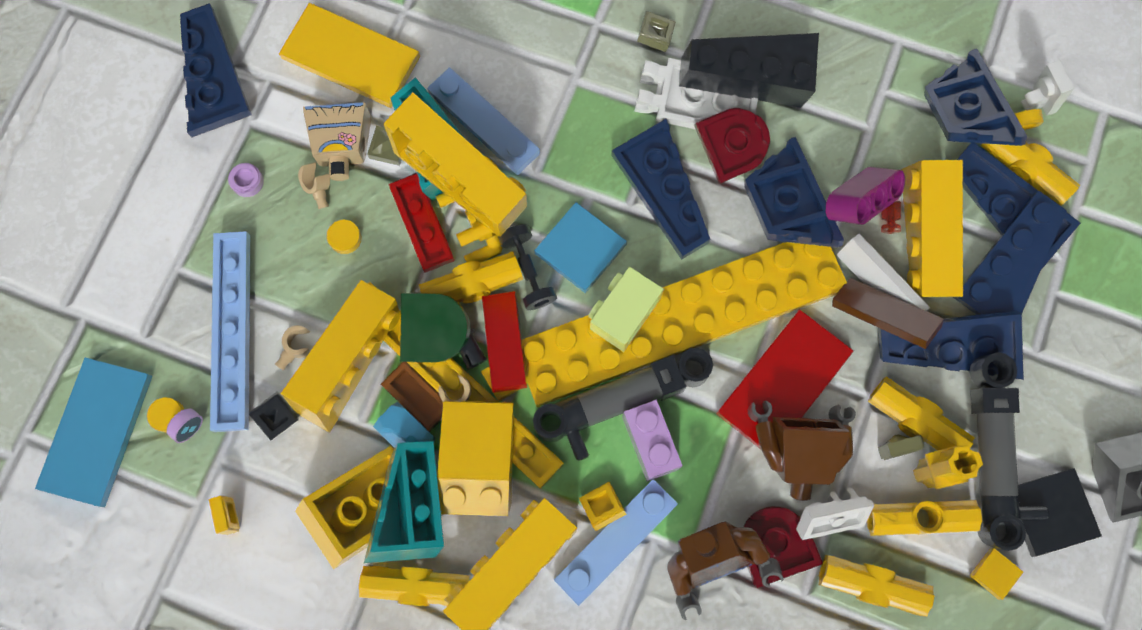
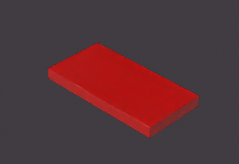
[716,309,854,450]

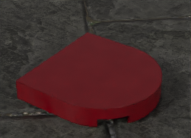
[694,108,770,184]
[743,506,823,588]

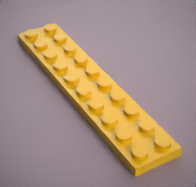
[522,242,847,407]

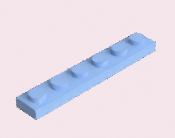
[210,231,250,432]

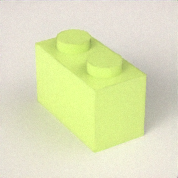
[588,266,664,352]

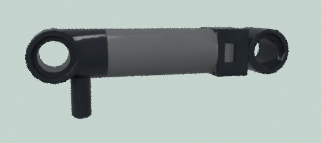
[533,348,713,461]
[969,353,1049,551]

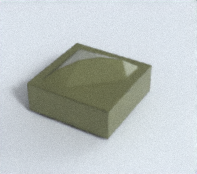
[637,11,676,52]
[367,125,402,166]
[878,434,925,460]

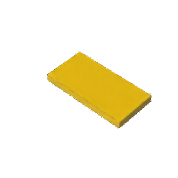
[279,3,420,108]

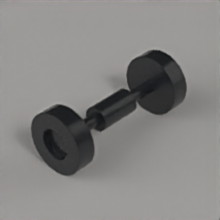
[498,224,557,310]

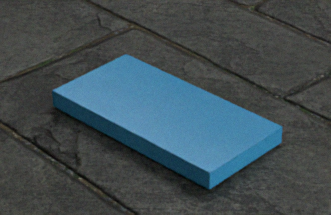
[35,357,153,508]

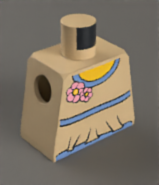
[303,102,371,181]

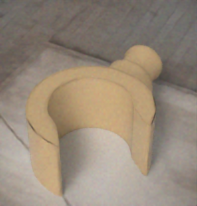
[298,162,330,209]
[275,325,311,370]
[439,375,472,421]

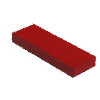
[388,173,455,273]
[482,291,527,393]

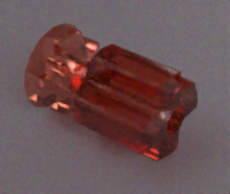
[881,201,901,234]

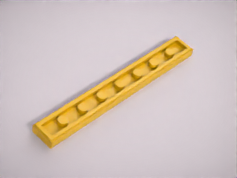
[368,282,564,489]

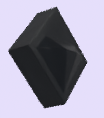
[249,391,299,441]

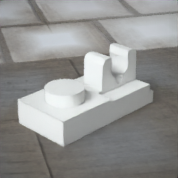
[1021,59,1074,116]
[796,488,874,540]

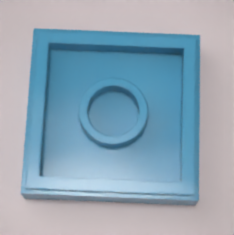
[534,202,627,294]

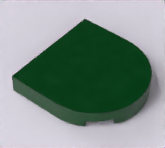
[400,293,470,362]

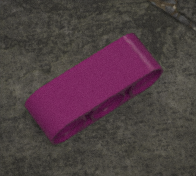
[826,166,905,225]

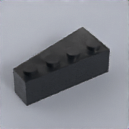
[679,33,819,108]

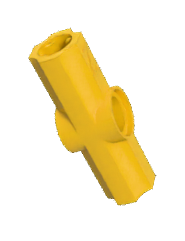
[980,142,1080,206]
[419,251,523,303]
[868,376,975,451]
[913,445,983,489]
[866,500,982,536]
[818,555,935,617]
[359,566,471,606]

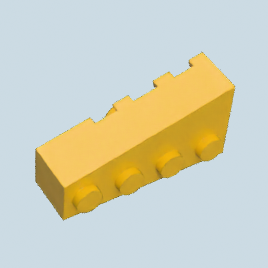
[383,93,527,237]
[901,160,963,297]
[280,280,400,433]
[442,498,577,630]

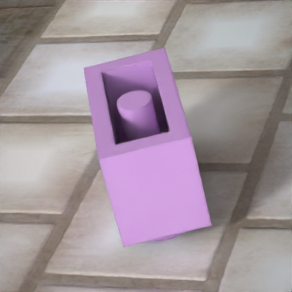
[622,400,682,482]

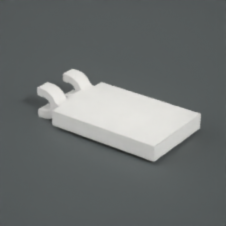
[634,58,758,129]

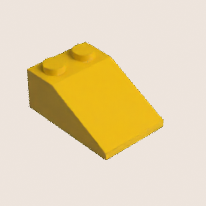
[437,401,514,516]
[295,446,394,569]

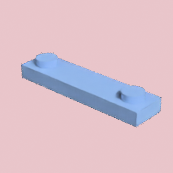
[427,67,540,175]
[554,479,678,606]

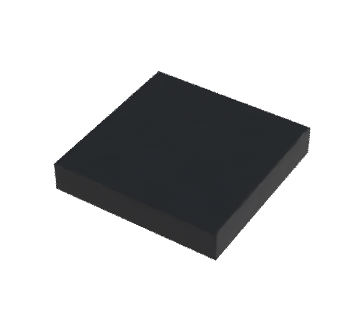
[1018,468,1102,557]

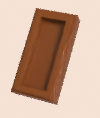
[381,362,443,432]

